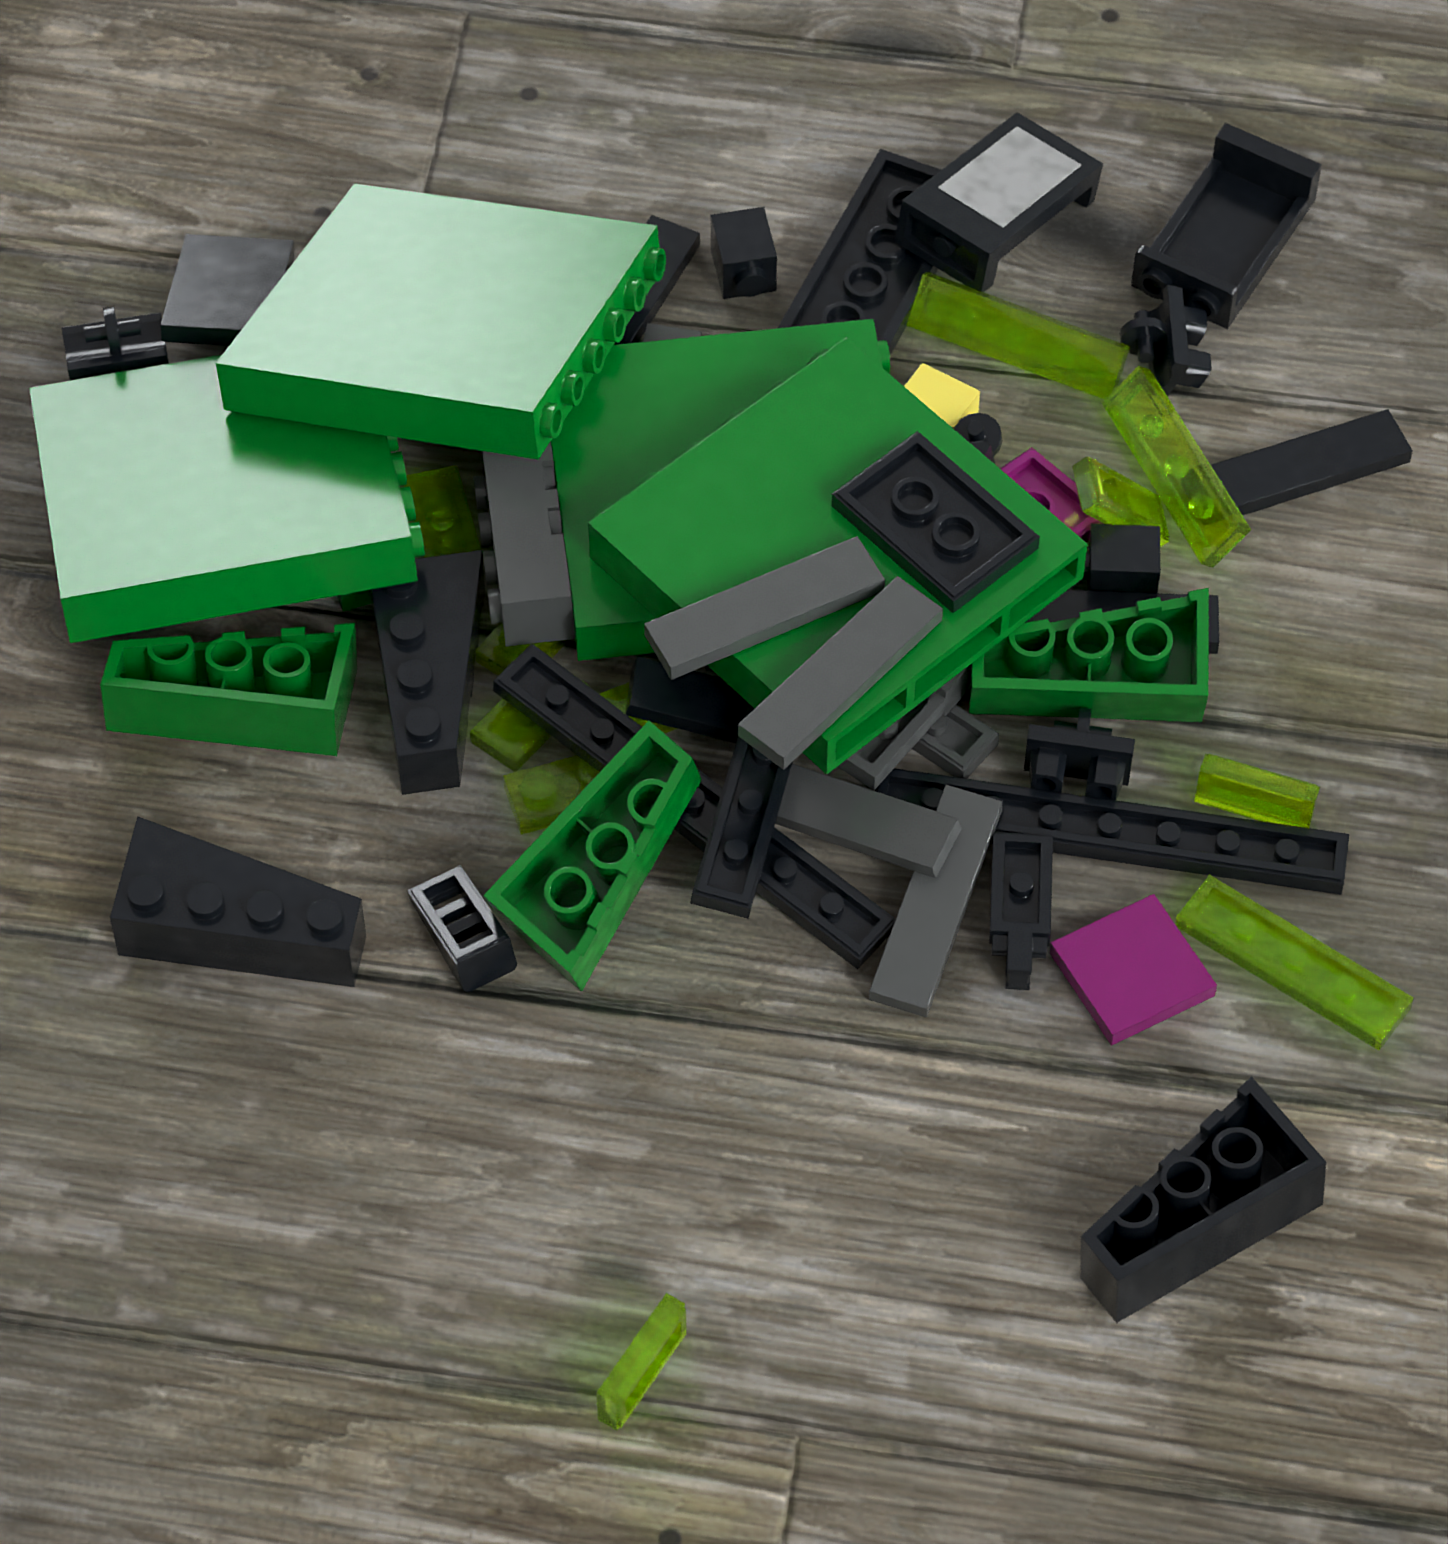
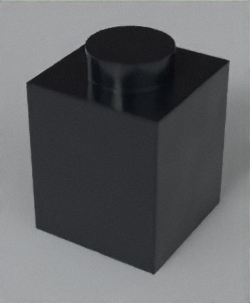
[711,207,777,299]
[1081,524,1161,593]

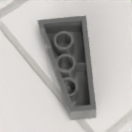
[473,441,575,647]

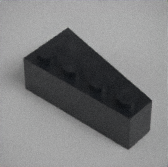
[371,550,485,795]
[110,816,366,987]
[1080,1076,1327,1323]

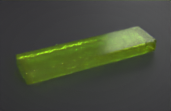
[907,272,1130,401]
[1102,365,1251,568]
[1175,874,1414,1051]

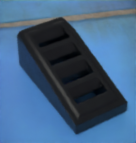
[407,865,517,992]

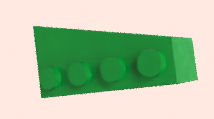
[969,588,1209,722]
[100,623,358,756]
[483,721,702,992]

